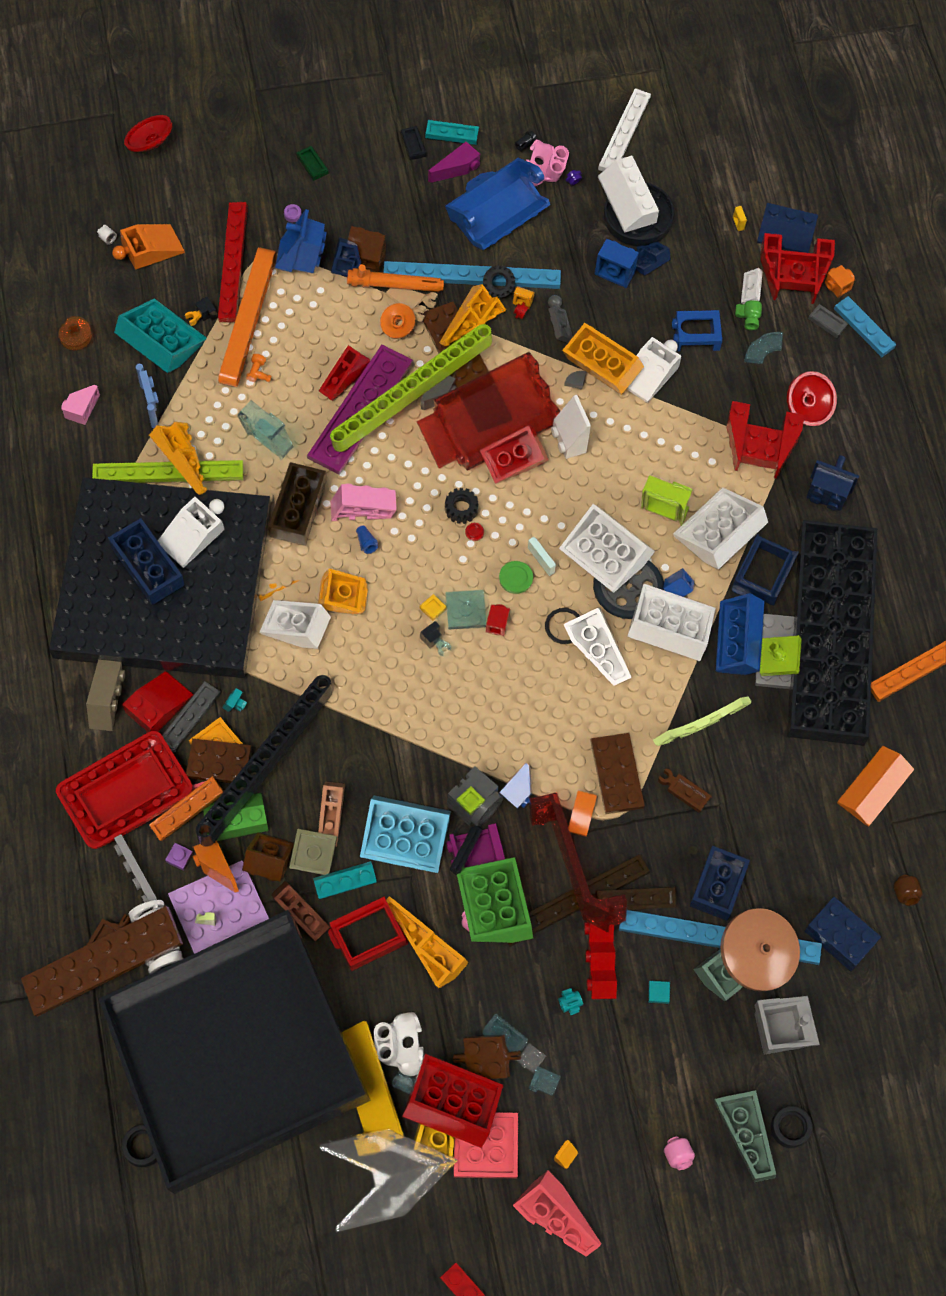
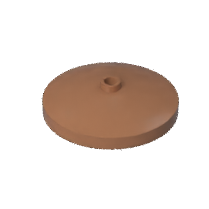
[721,909,800,991]

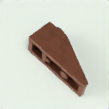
[271,880,330,941]

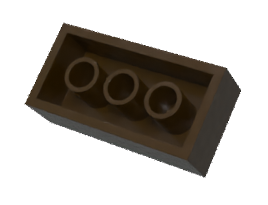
[268,462,327,546]

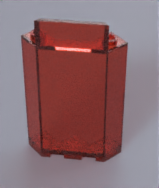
[417,352,560,471]

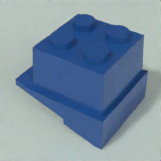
[275,209,327,273]

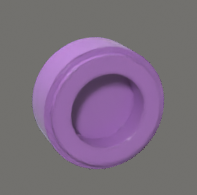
[284,204,302,222]

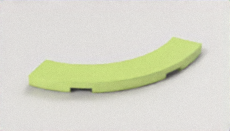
[653,696,751,746]

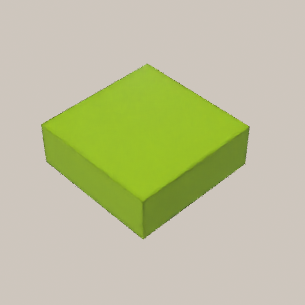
[456,786,485,815]

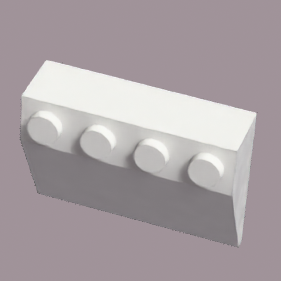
[673,488,768,569]
[559,504,655,592]
[627,584,716,661]

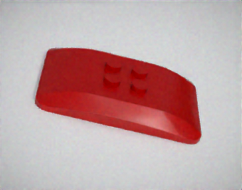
[56,731,193,849]

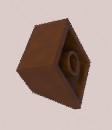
[242,832,294,882]

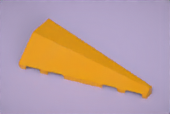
[439,284,506,346]
[149,422,207,495]
[386,896,468,988]

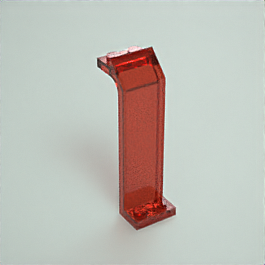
[530,792,627,933]

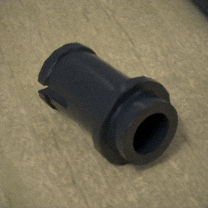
[515,131,537,151]

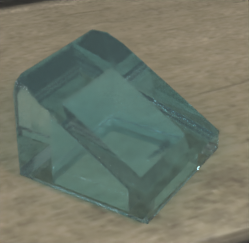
[392,1072,415,1094]

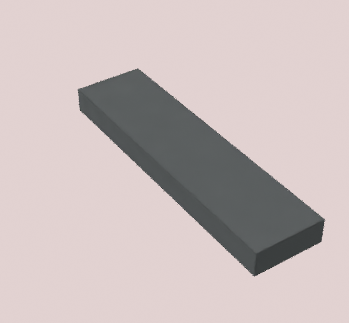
[162,681,221,753]

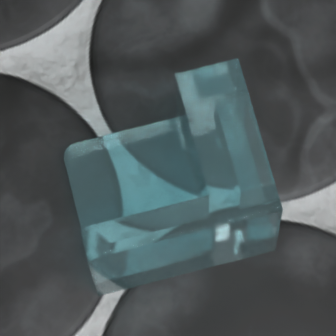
[529,1067,561,1096]

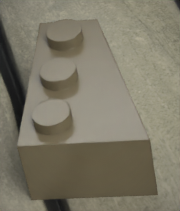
[86,659,125,731]

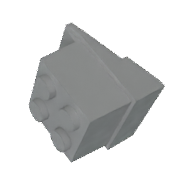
[754,996,820,1055]

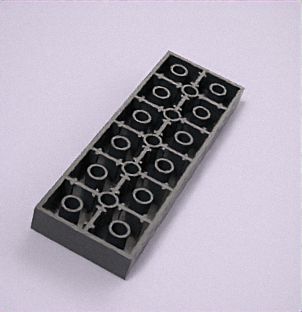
[787,520,878,746]

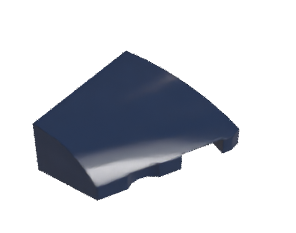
[331,237,361,276]

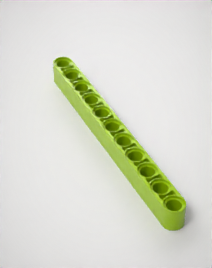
[330,324,492,452]

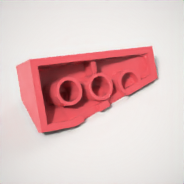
[513,1170,601,1256]

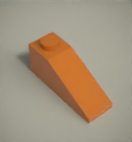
[192,840,239,893]

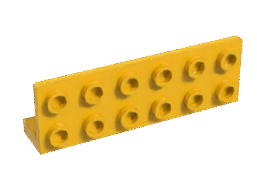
[342,1021,405,1158]

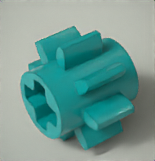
[558,988,583,1015]

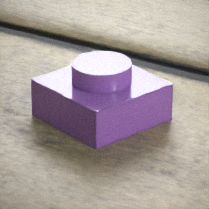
[165,843,193,871]

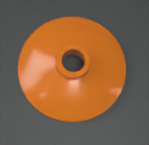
[380,303,415,339]

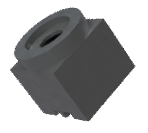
[447,766,504,827]

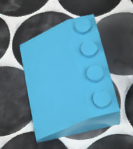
[360,796,451,873]

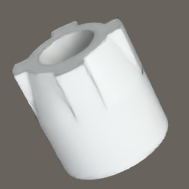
[97,225,117,244]

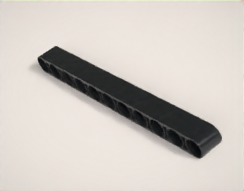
[196,675,332,847]

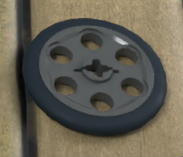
[593,560,664,619]

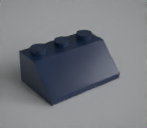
[757,203,818,253]

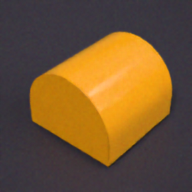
[513,286,535,309]

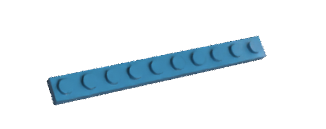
[384,261,561,289]
[619,910,822,965]

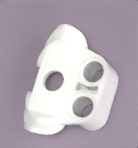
[374,1012,424,1076]

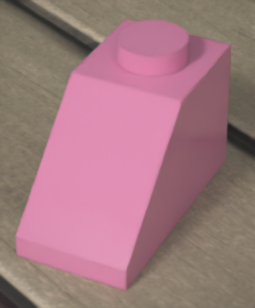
[61,385,100,425]

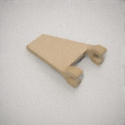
[386,288,438,322]

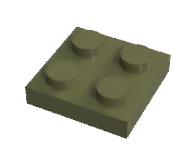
[289,829,337,875]

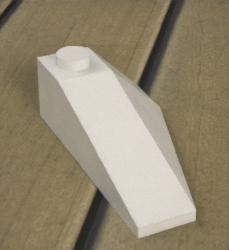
[564,608,631,685]

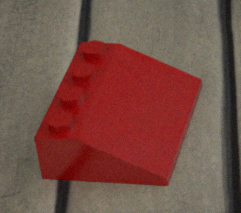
[402,1054,503,1148]

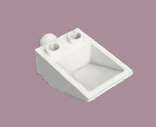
[627,337,681,403]
[158,497,225,568]

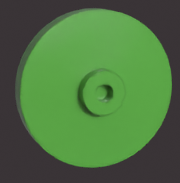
[499,561,533,594]

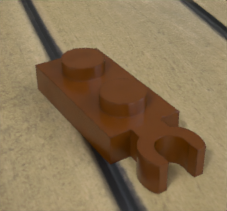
[658,768,711,813]

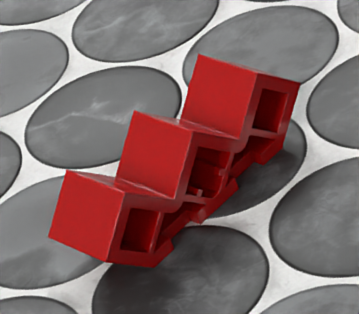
[584,914,617,999]

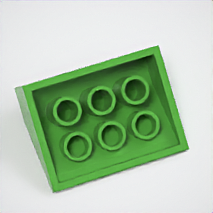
[457,857,533,943]

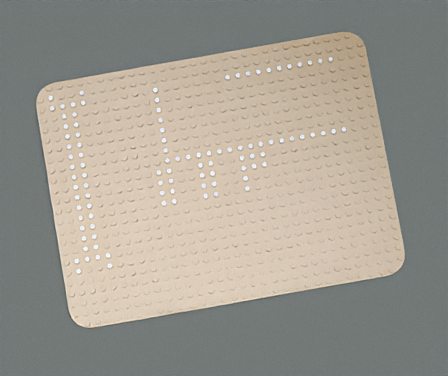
[135,254,775,821]

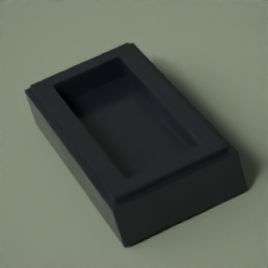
[400,126,426,160]

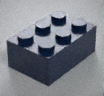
[690,846,750,921]
[804,897,881,972]

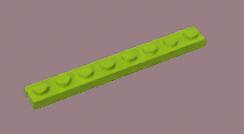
[92,460,243,483]

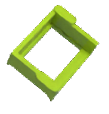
[641,475,693,526]

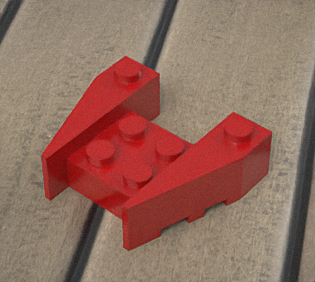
[761,233,835,304]
[726,401,805,478]

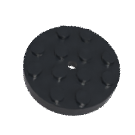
[604,182,674,246]

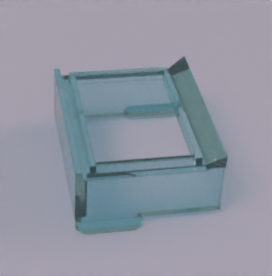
[237,400,294,460]

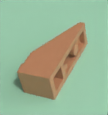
[318,782,345,846]

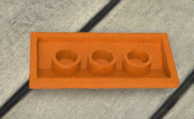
[837,746,914,827]

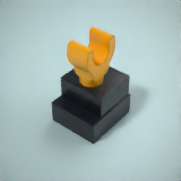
[185,297,218,326]

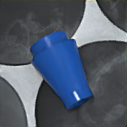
[356,525,378,554]

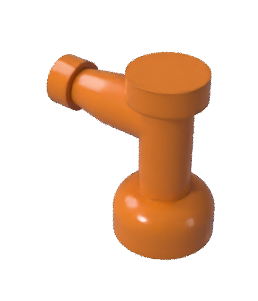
[246,354,272,383]

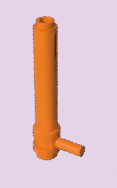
[347,264,444,292]

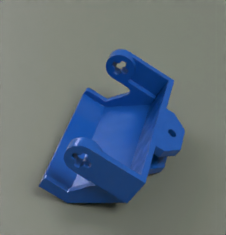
[445,158,550,250]

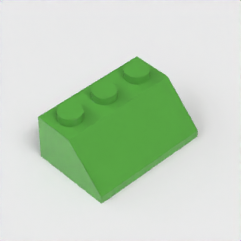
[203,793,269,841]

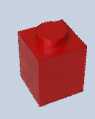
[486,604,510,636]

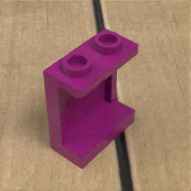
[446,823,505,868]

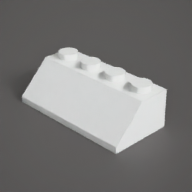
[598,156,659,233]

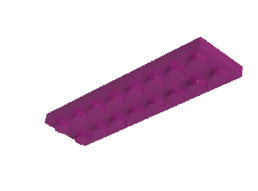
[307,344,413,475]

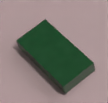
[296,146,329,181]

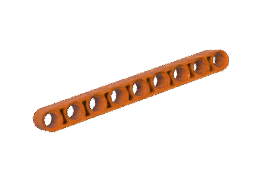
[218,247,277,387]

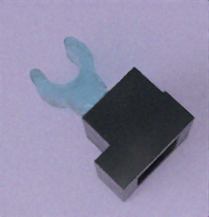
[420,621,451,656]

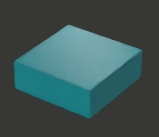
[648,981,670,1004]

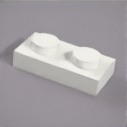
[741,268,763,304]

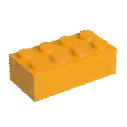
[562,323,644,395]

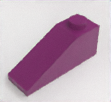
[428,142,480,183]

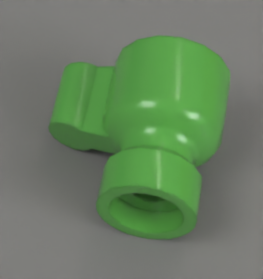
[735,300,762,330]

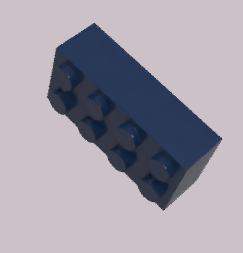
[108,518,185,605]

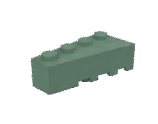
[715,1090,776,1182]

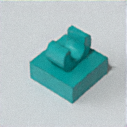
[222,688,247,712]

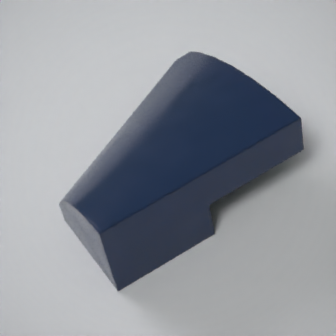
[636,242,671,276]

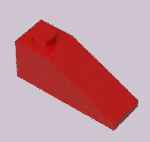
[319,345,370,401]

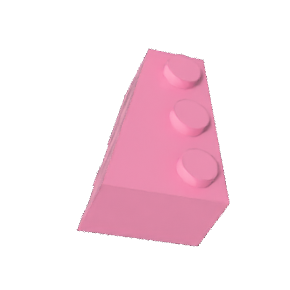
[331,484,396,521]

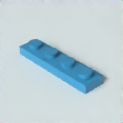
[834,296,896,357]

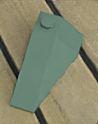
[693,947,764,1001]

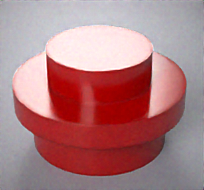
[513,302,528,319]
[465,522,484,541]

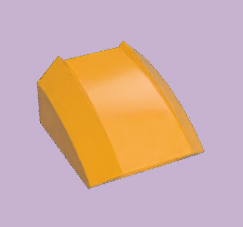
[317,569,368,614]

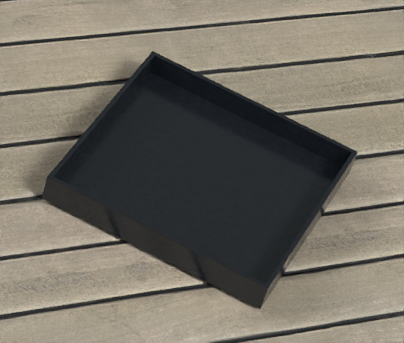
[49,477,271,678]
[99,910,371,1194]

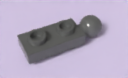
[548,295,573,343]

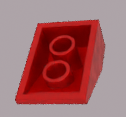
[480,426,549,484]
[122,671,193,732]

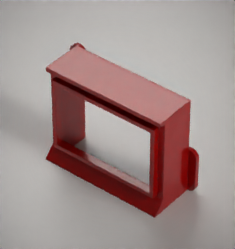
[328,896,408,971]

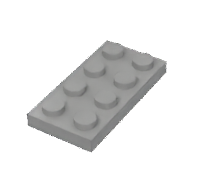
[755,614,794,689]

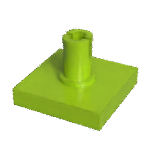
[760,635,801,676]

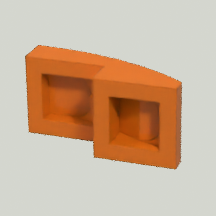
[567,791,597,837]

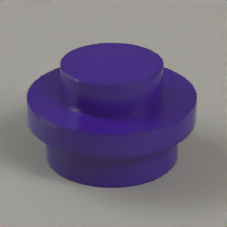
[566,170,582,186]

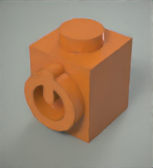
[825,265,855,298]

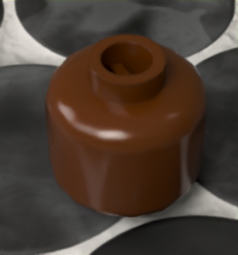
[893,875,923,906]

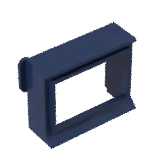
[732,534,799,606]

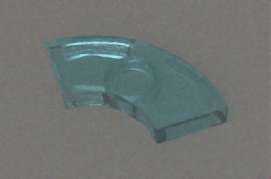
[744,332,783,364]

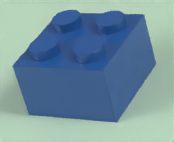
[595,239,639,288]

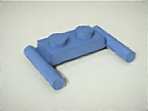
[136,364,159,428]

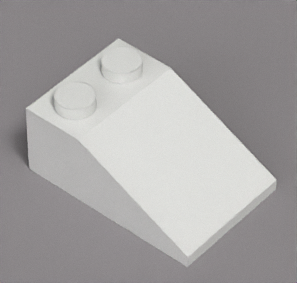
[551,395,591,459]
[260,600,331,649]

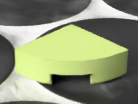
[195,912,216,926]

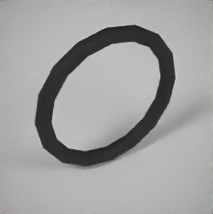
[545,608,580,644]

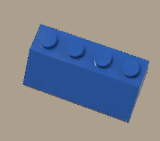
[716,593,764,675]

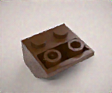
[348,226,386,272]

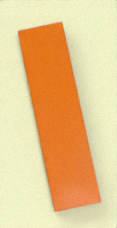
[149,776,224,841]

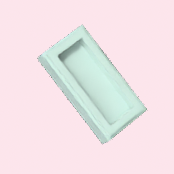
[528,537,556,576]

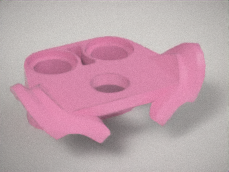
[526,139,569,186]

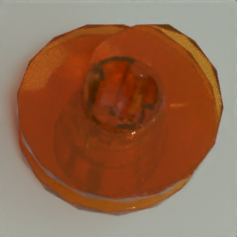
[59,316,92,350]

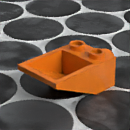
[112,224,185,270]

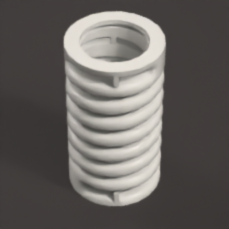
[129,900,183,974]

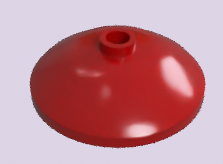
[124,115,172,152]
[787,371,837,426]

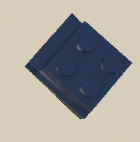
[806,455,859,511]

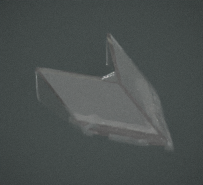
[320,1129,458,1232]

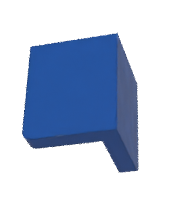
[664,568,694,597]

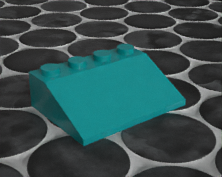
[114,299,207,373]

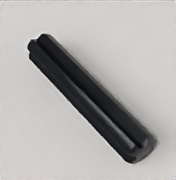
[450,825,482,875]

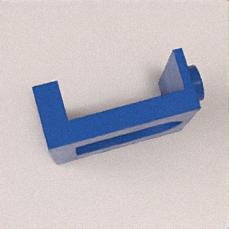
[672,310,722,351]

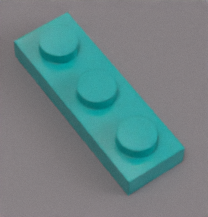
[425,120,479,145]
[313,861,377,899]

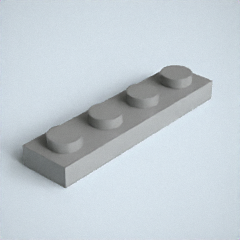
[114,835,157,909]

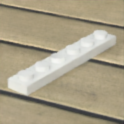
[598,88,651,171]

